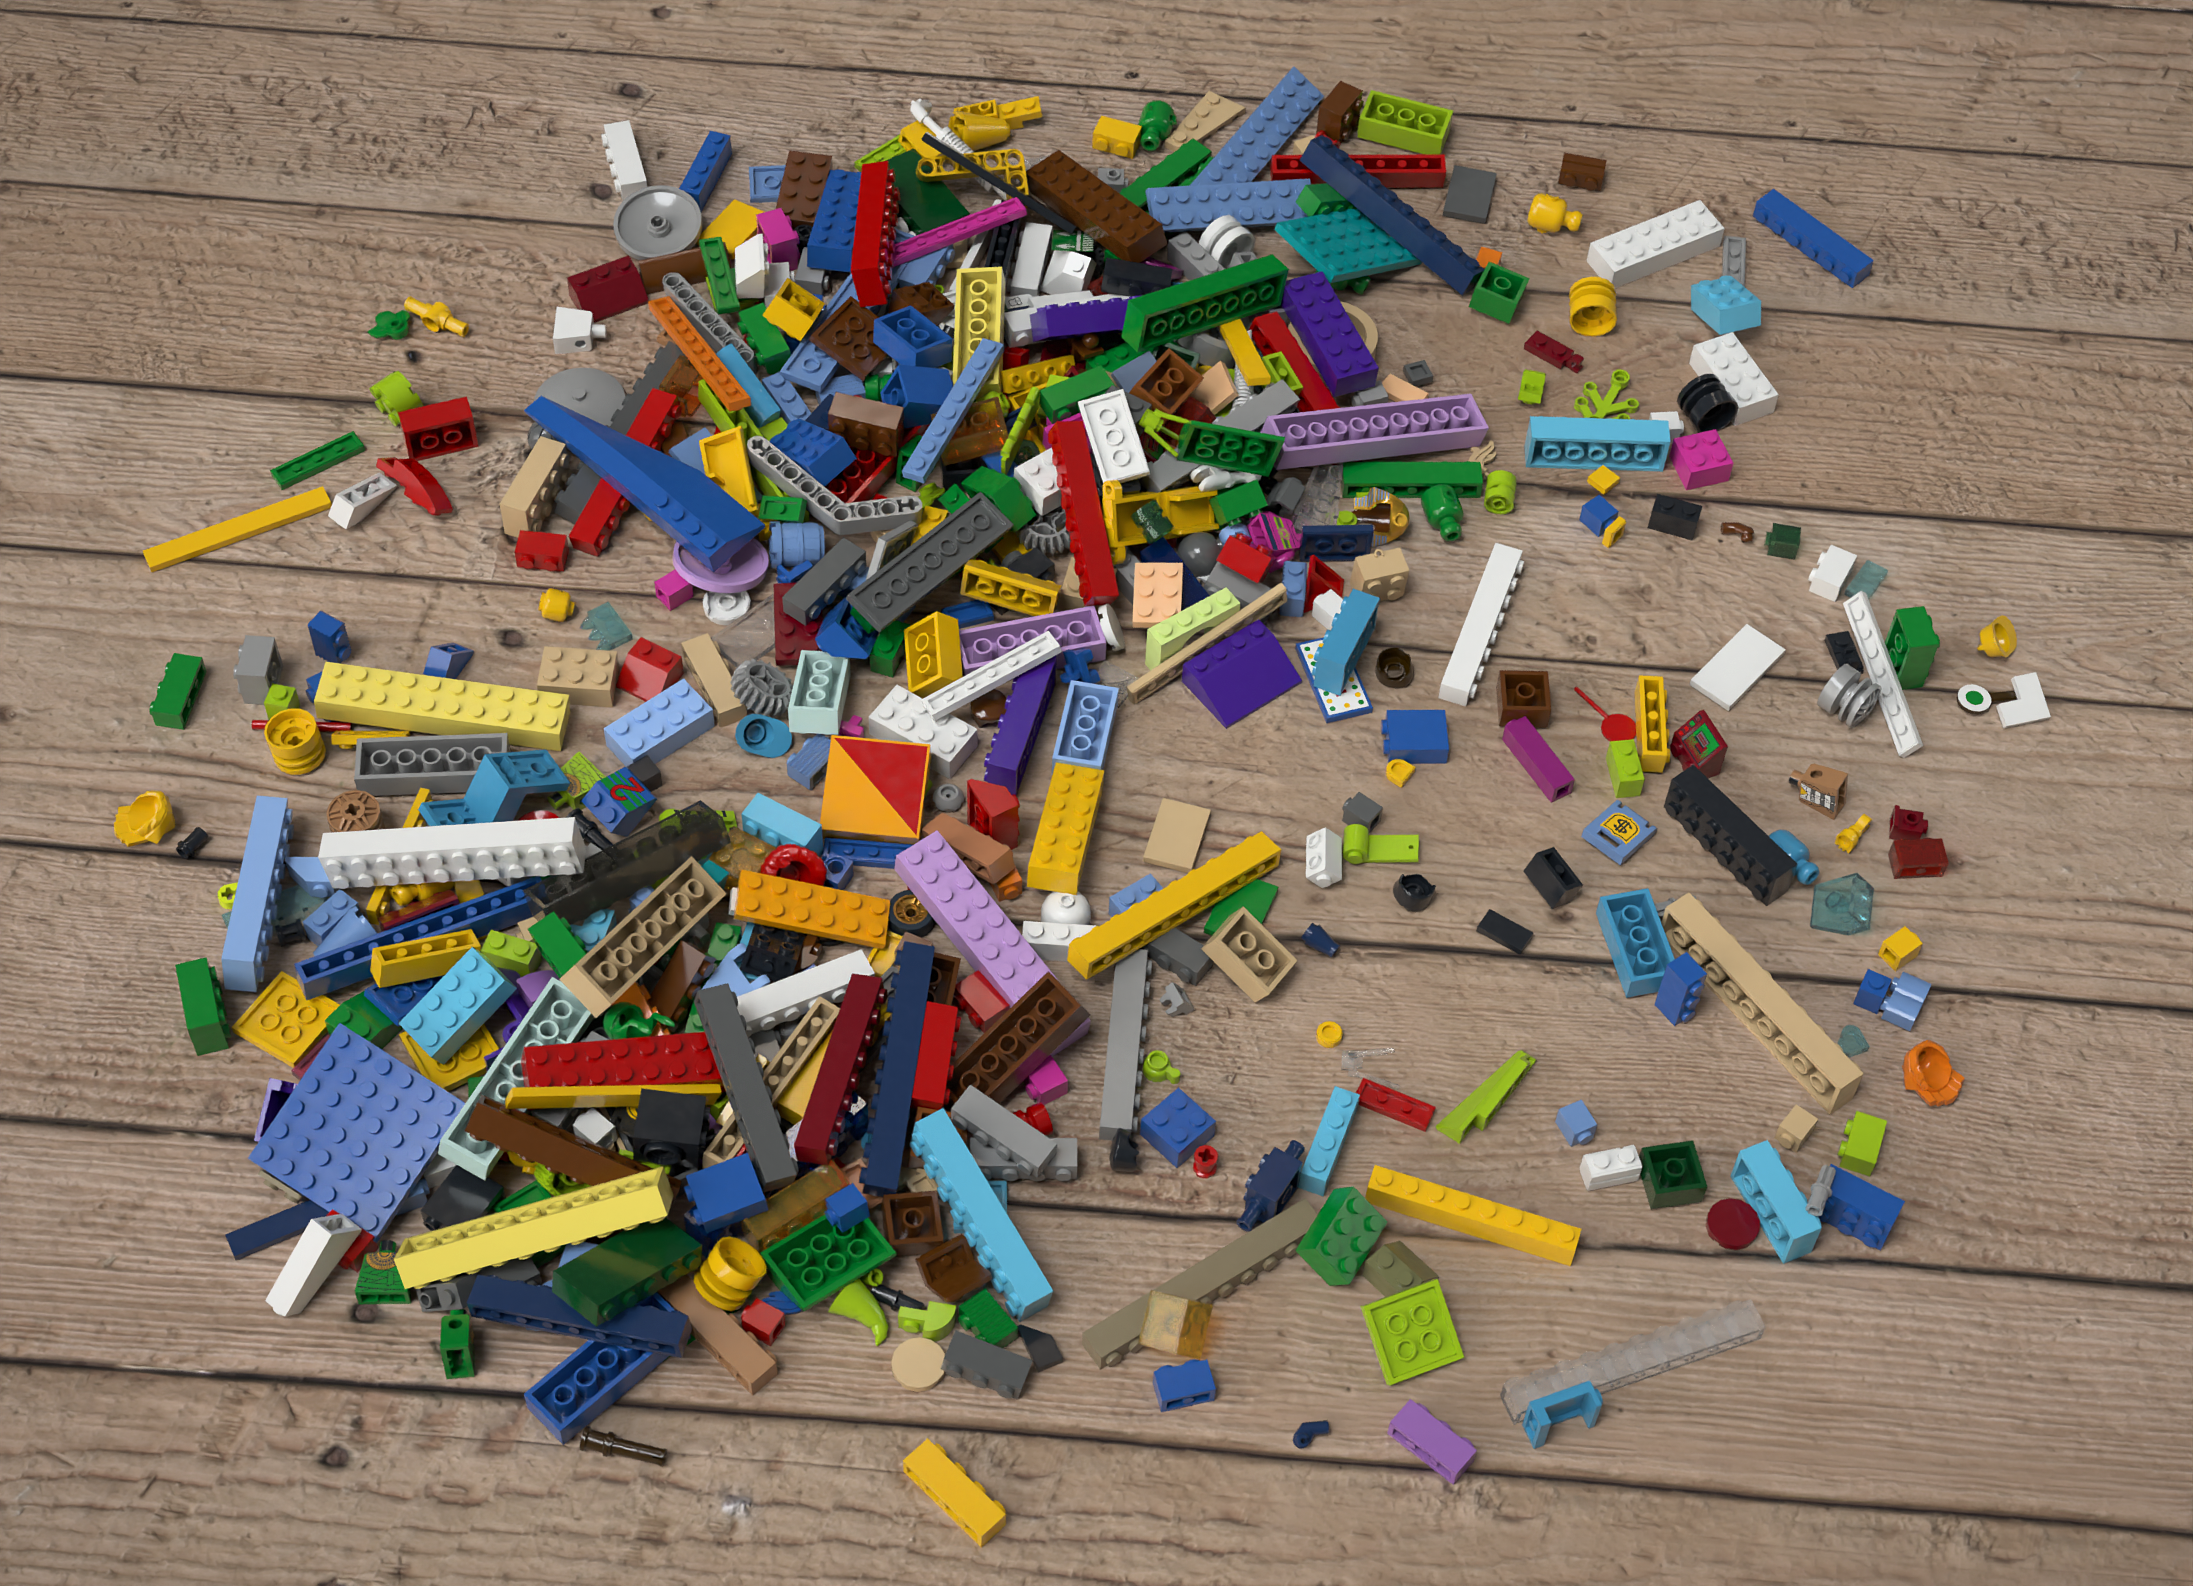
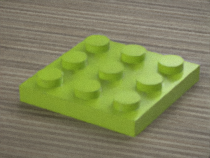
[1360,1279,1464,1385]

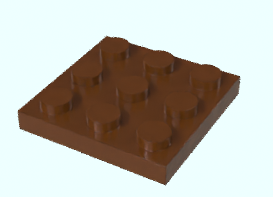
[809,296,889,381]

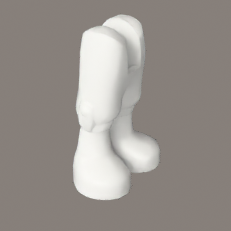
[1190,465,1261,492]

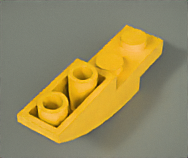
[954,96,1043,130]

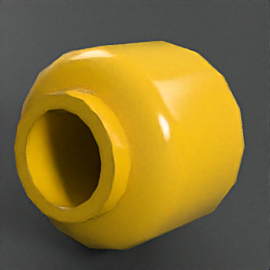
[538,588,575,622]

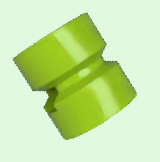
[1484,470,1517,514]

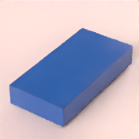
[941,600,994,629]

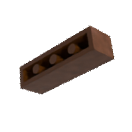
[648,941,716,1035]

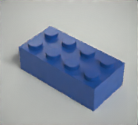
[770,418,857,486]

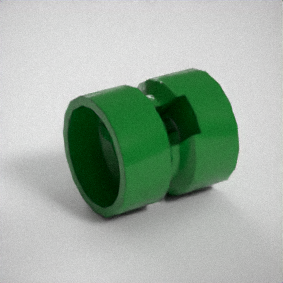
[865,374,892,402]

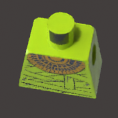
[548,752,606,810]

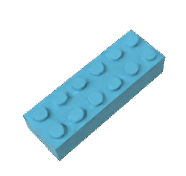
[1524,416,1670,472]

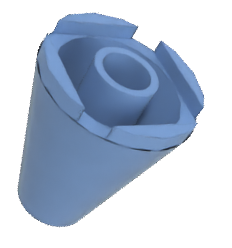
[313,905,378,956]

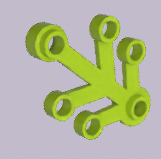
[1574,369,1639,419]

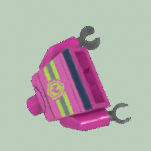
[1240,511,1301,573]

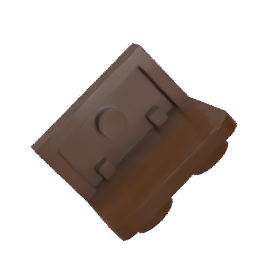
[915,1234,993,1303]

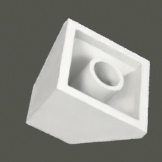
[1040,250,1097,295]

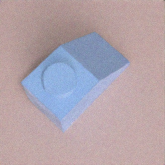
[285,857,338,898]

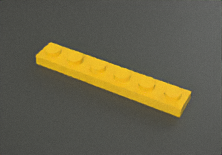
[366,787,434,925]

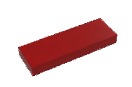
[1356,1078,1436,1132]

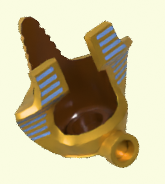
[1352,487,1410,547]

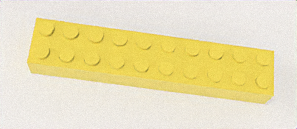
[314,662,570,751]
[394,1166,674,1289]

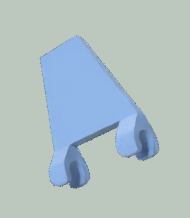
[701,943,770,997]

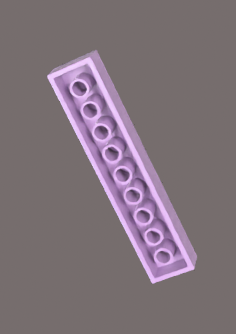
[1260,394,1489,470]
[894,830,1091,1057]

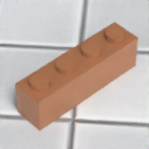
[921,812,1015,884]

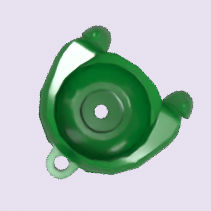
[603,1002,675,1040]

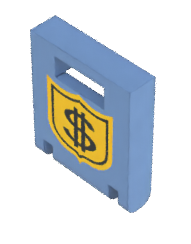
[1581,800,1657,865]

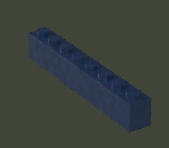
[467,1275,692,1358]

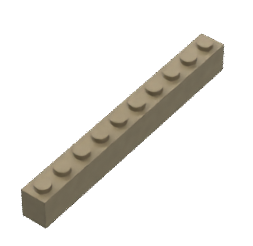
[1082,1198,1318,1370]

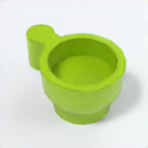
[1142,1050,1180,1084]

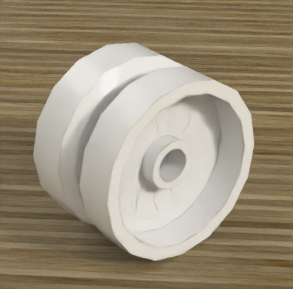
[1199,215,1255,269]

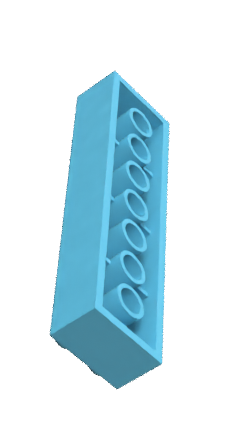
[910,1108,1053,1322]

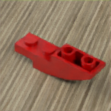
[376,457,453,516]

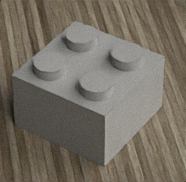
[233,635,283,705]

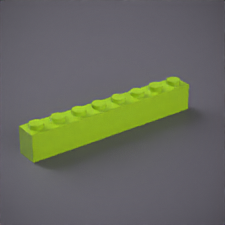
[698,379,810,523]

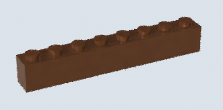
[465,1094,682,1217]

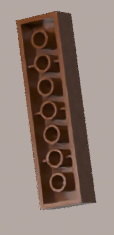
[1026,150,1167,263]

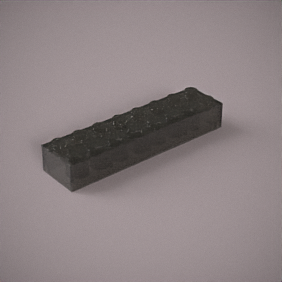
[523,800,731,925]

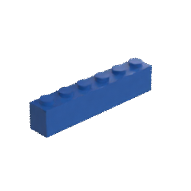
[1753,189,1874,288]

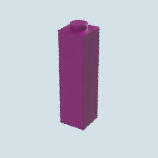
[1502,716,1575,803]

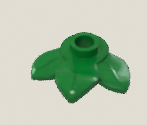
[368,310,410,340]

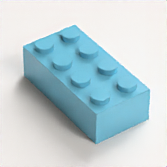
[399,947,517,1065]
[1730,1140,1822,1264]

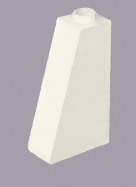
[265,1214,362,1317]

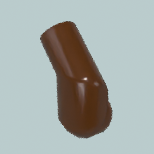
[1721,522,1755,542]

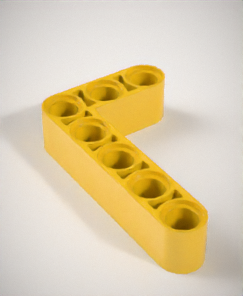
[916,149,1029,210]

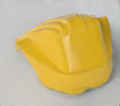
[114,790,175,847]

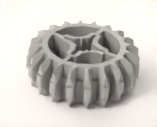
[1016,506,1071,556]
[730,659,793,718]

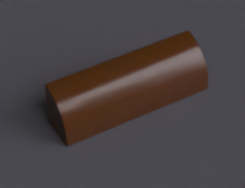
[638,242,731,295]

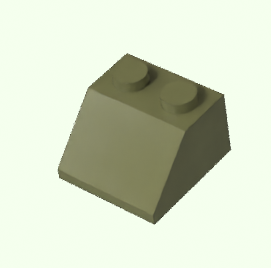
[1362,1241,1439,1297]

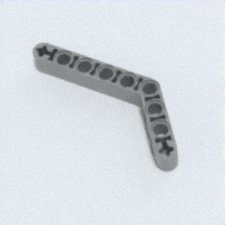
[747,436,922,535]

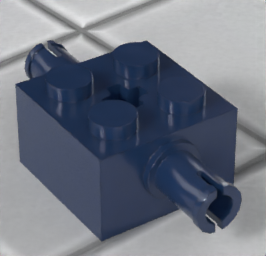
[1237,1140,1305,1232]

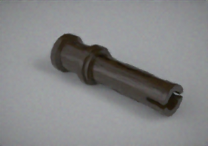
[580,1426,667,1467]

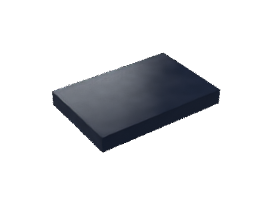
[1299,525,1374,562]

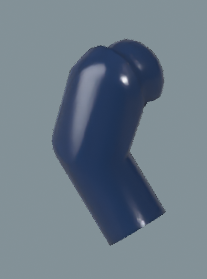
[1293,1420,1329,1449]

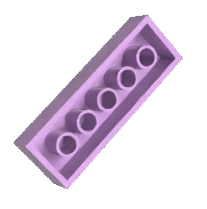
[959,605,1106,677]

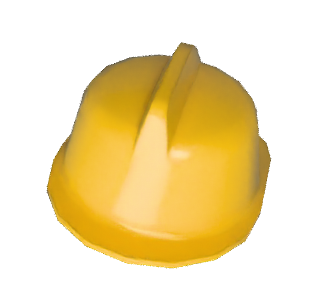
[1977,615,2017,658]

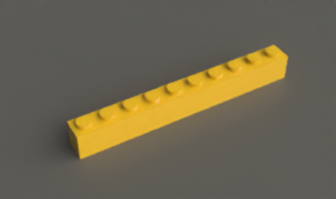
[1067,831,1282,980]

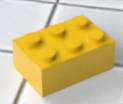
[904,611,963,699]

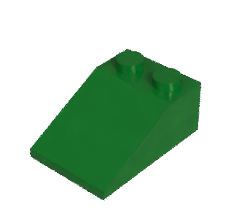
[324,991,403,1049]

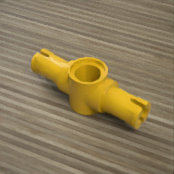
[404,296,469,337]

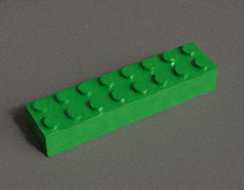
[1121,254,1289,353]

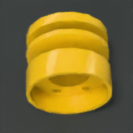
[1569,277,1617,337]
[264,709,326,775]
[693,1237,767,1311]

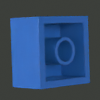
[1140,1087,1216,1168]

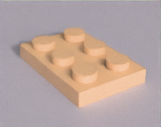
[1132,563,1183,628]

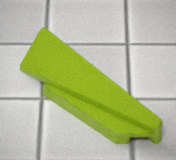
[1436,1050,1537,1144]

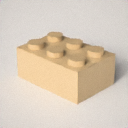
[537,646,619,708]
[1201,906,1297,1003]

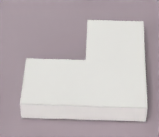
[1996,672,2051,729]

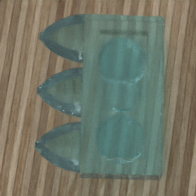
[580,602,633,651]

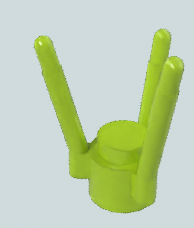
[1139,408,1189,457]

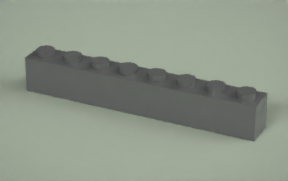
[694,983,798,1192]

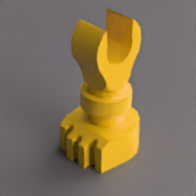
[1835,814,1873,853]

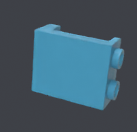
[1522,1380,1603,1449]

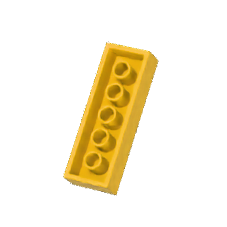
[1027,762,1104,895]

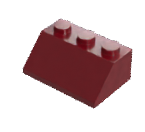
[567,255,649,323]
[378,889,459,932]

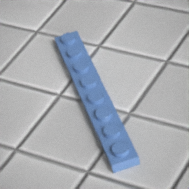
[902,338,1005,483]

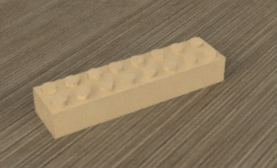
[560,856,726,1018]

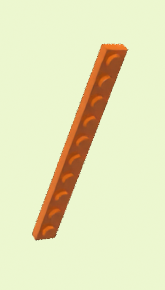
[648,296,751,411]

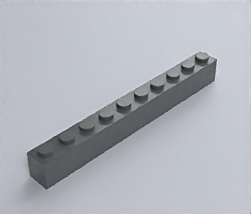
[554,341,690,524]

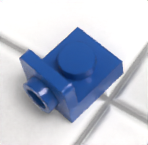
[776,560,813,583]

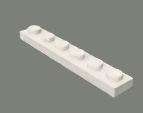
[921,631,1062,721]

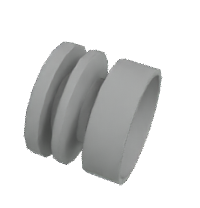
[1817,664,1882,728]

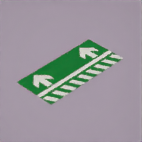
[1051,230,1093,252]

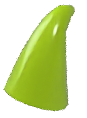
[828,1278,888,1346]

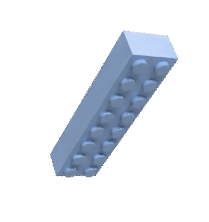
[221,795,294,992]

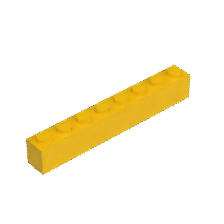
[1365,1165,1582,1266]

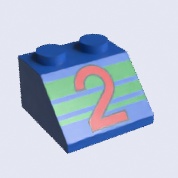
[581,767,657,837]

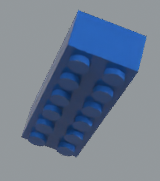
[807,169,861,272]
[524,1292,691,1445]

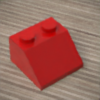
[616,637,684,702]

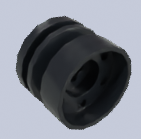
[1677,374,1738,433]

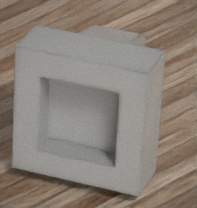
[1160,982,1194,1017]

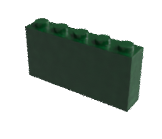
[885,149,970,236]
[552,1217,702,1327]

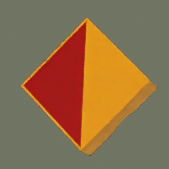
[820,735,932,845]

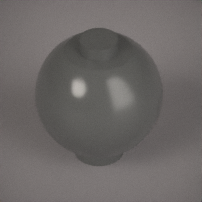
[1172,532,1223,578]

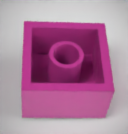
[756,208,800,271]
[1669,429,1734,490]

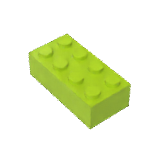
[1357,90,1453,154]

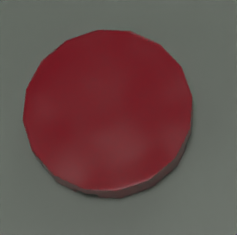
[1706,1198,1760,1250]

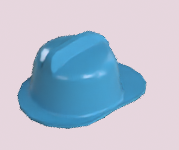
[735,714,792,758]

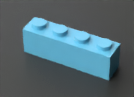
[1298,1086,1360,1197]

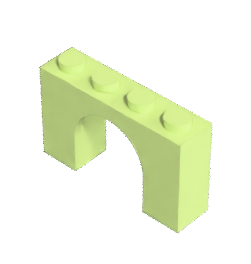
[1145,587,1240,671]

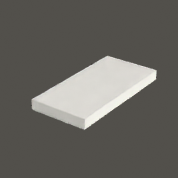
[1078,389,1150,484]
[1690,624,1785,711]

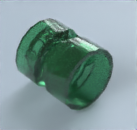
[1130,500,1174,545]

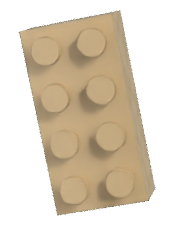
[500,436,572,538]

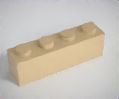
[681,633,748,728]

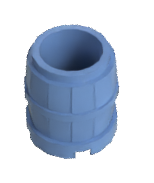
[769,521,825,569]

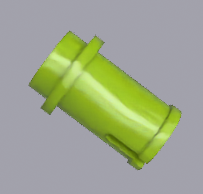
[860,1269,883,1286]

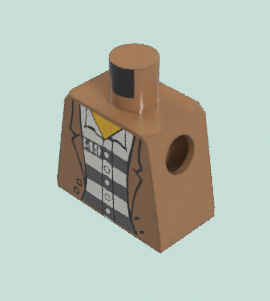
[1789,763,1848,820]

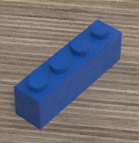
[679,130,732,212]

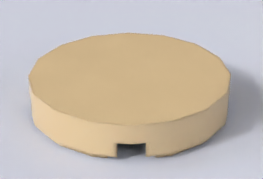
[891,1337,945,1392]

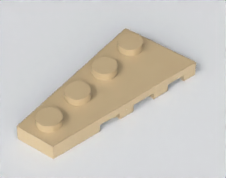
[1165,91,1246,152]

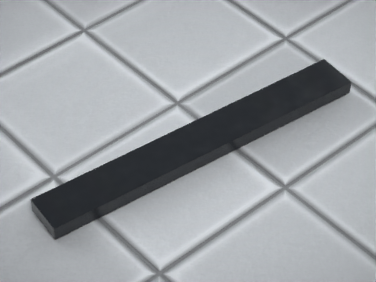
[922,132,1077,234]

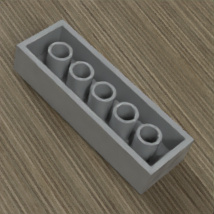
[354,733,511,796]

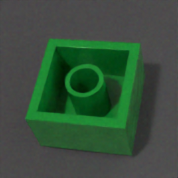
[1468,262,1530,324]

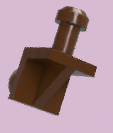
[1066,332,1104,362]

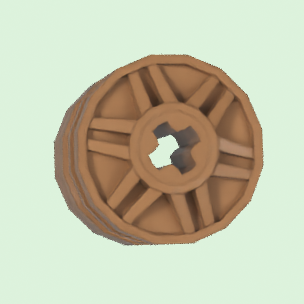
[326,790,385,833]

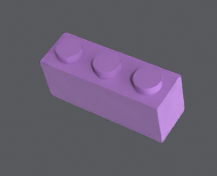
[1387,1399,1477,1485]

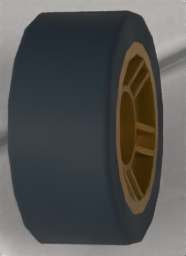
[888,890,935,938]

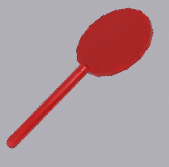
[1574,687,1636,742]

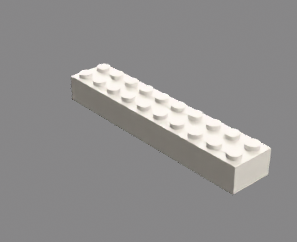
[318,817,586,889]

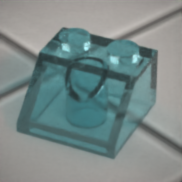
[1810,873,1874,936]

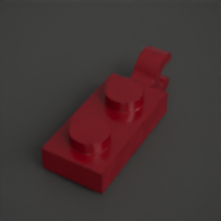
[1524,330,1584,373]

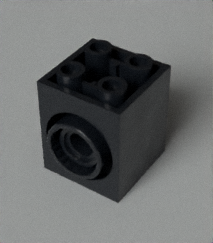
[633,1088,711,1168]

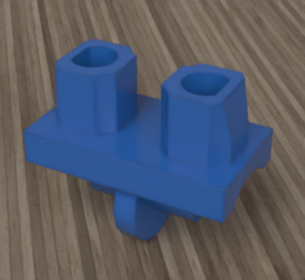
[1060,648,1100,684]

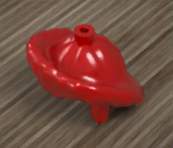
[760,844,827,886]

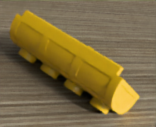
[699,426,759,517]

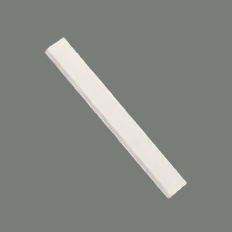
[1843,591,1923,758]

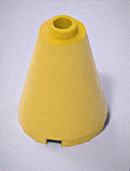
[948,111,1010,151]

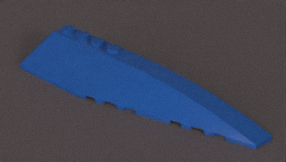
[524,396,765,573]

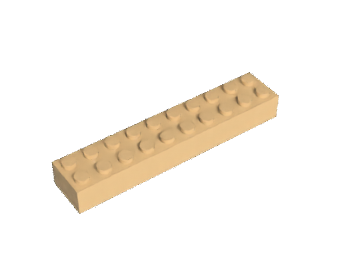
[1661,892,1864,1115]

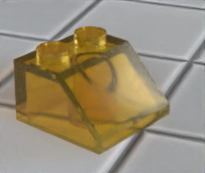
[1138,1290,1213,1359]

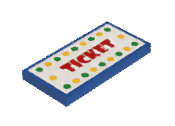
[1295,637,1373,723]

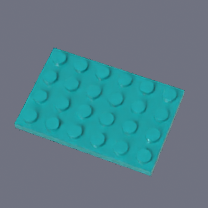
[1274,209,1422,283]

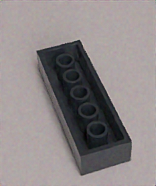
[1664,765,1798,906]

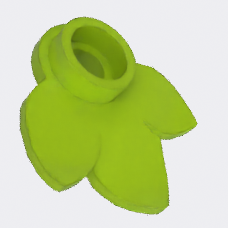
[918,482,945,510]

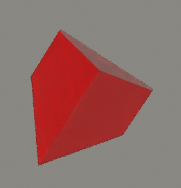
[1303,555,1344,613]

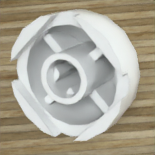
[1041,892,1091,925]

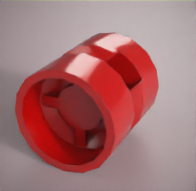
[1013,1102,1053,1136]

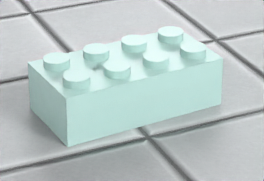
[788,650,851,735]

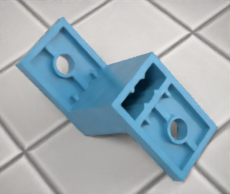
[418,750,570,826]

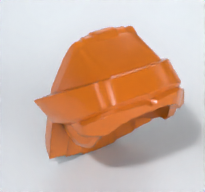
[1902,1040,1965,1107]

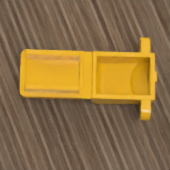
[1102,479,1219,565]

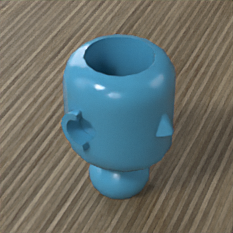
[1769,830,1819,885]

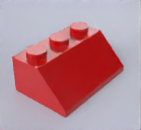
[967,779,1020,850]

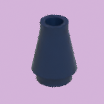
[1301,923,1340,958]

